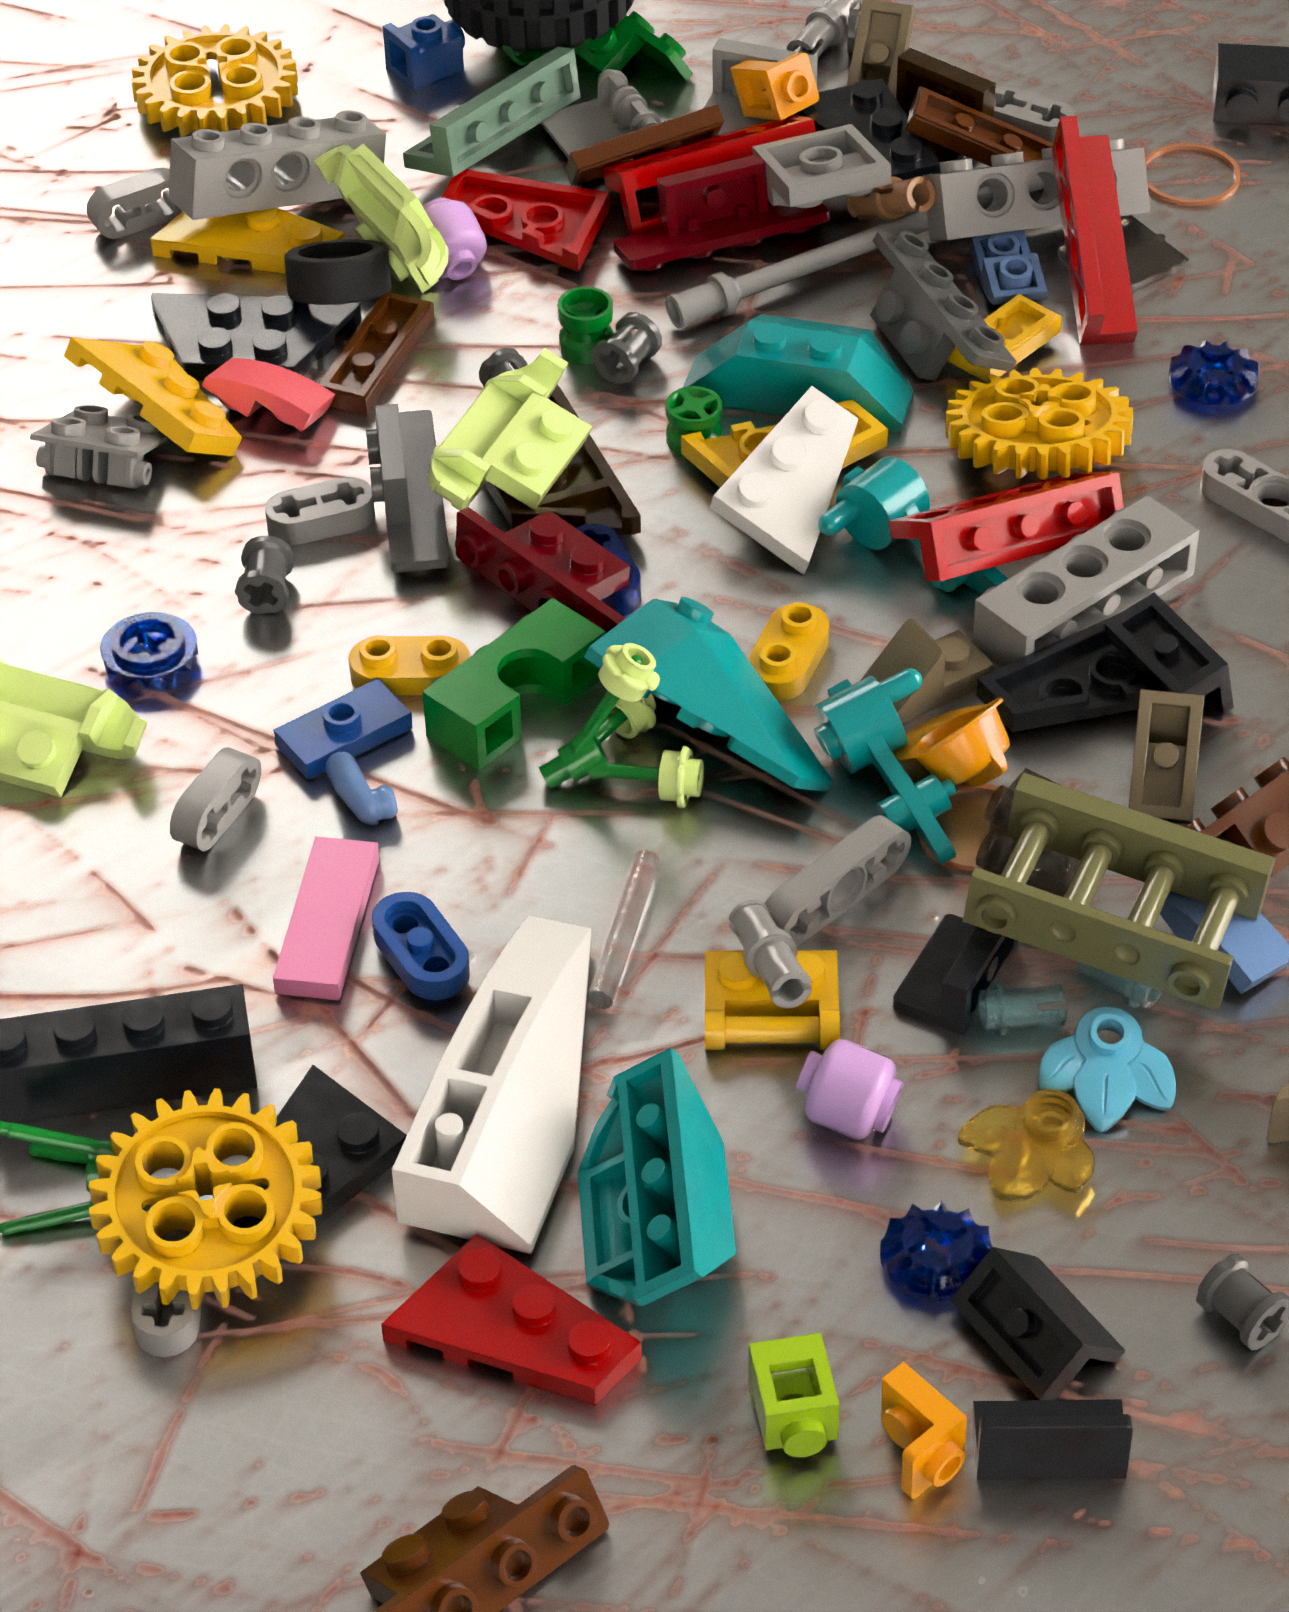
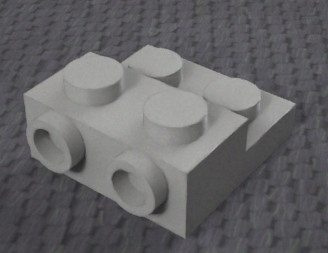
[752,124,892,208]

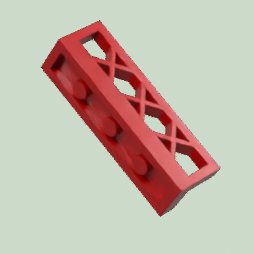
[602,114,816,235]
[1052,116,1138,345]
[889,472,1124,582]

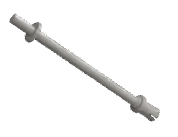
[665,174,1044,329]

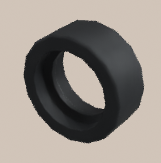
[284,239,391,305]

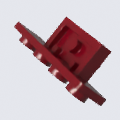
[613,154,830,271]
[455,507,630,633]

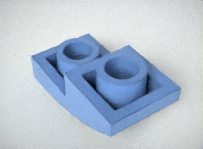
[970,230,1048,305]
[1160,891,1289,994]

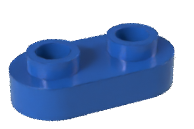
[372,892,470,1000]

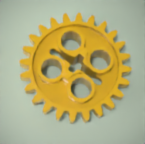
[131,24,298,137]
[946,368,1133,479]
[89,1088,322,1310]

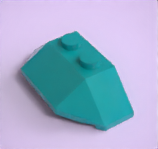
[683,314,913,433]
[578,1047,737,1307]

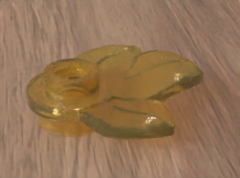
[957,1089,1095,1202]

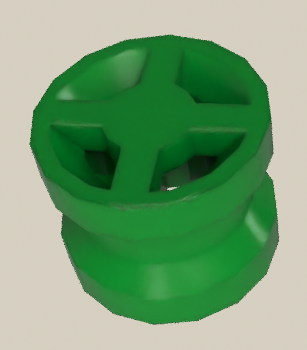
[665,386,722,456]

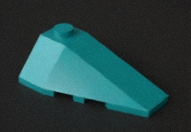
[584,597,833,792]

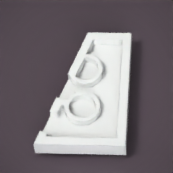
[709,386,858,575]

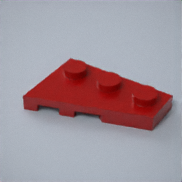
[441,169,610,272]
[381,1234,642,1406]

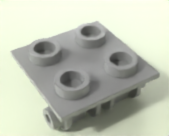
[540,69,661,159]
[30,405,169,489]

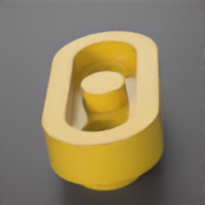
[748,602,829,701]
[348,635,470,695]

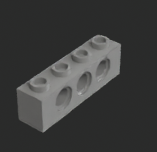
[168,110,387,220]
[923,138,1150,240]
[973,495,1199,666]

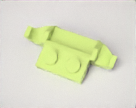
[313,144,449,294]
[428,348,593,511]
[0,660,148,797]

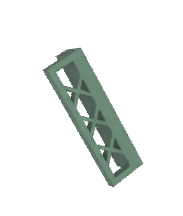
[402,46,581,177]

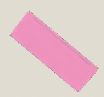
[273,836,380,1000]

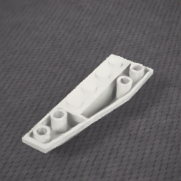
[392,915,592,1254]

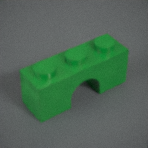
[423,598,606,771]

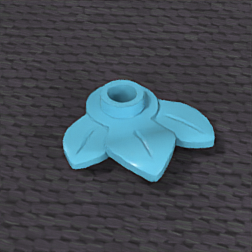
[1039,1006,1176,1133]

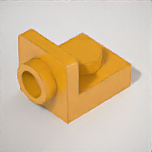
[730,52,819,121]
[881,1361,967,1499]

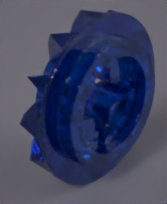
[1169,339,1259,407]
[100,612,199,689]
[880,1200,992,1302]

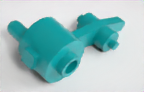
[818,457,1008,594]
[814,668,957,865]

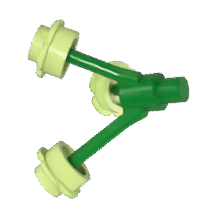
[539,643,704,808]

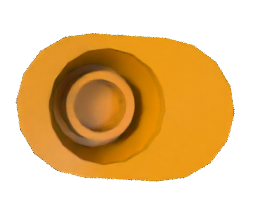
[893,697,1010,786]

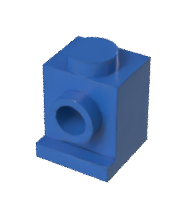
[382,13,465,91]

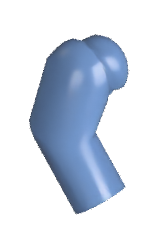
[325,752,398,825]

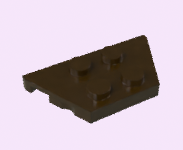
[485,384,641,535]

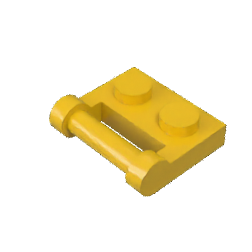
[705,950,840,1050]

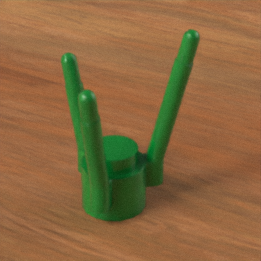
[0,1121,116,1235]

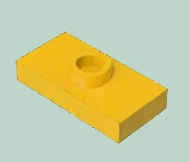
[947,294,1062,383]

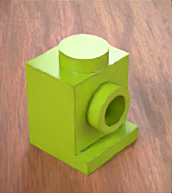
[748,1332,840,1458]

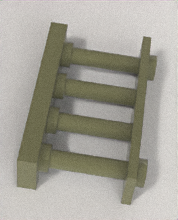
[963,773,1276,1011]

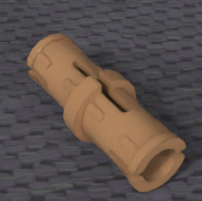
[846,176,936,221]

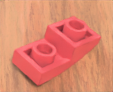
[202,358,336,432]

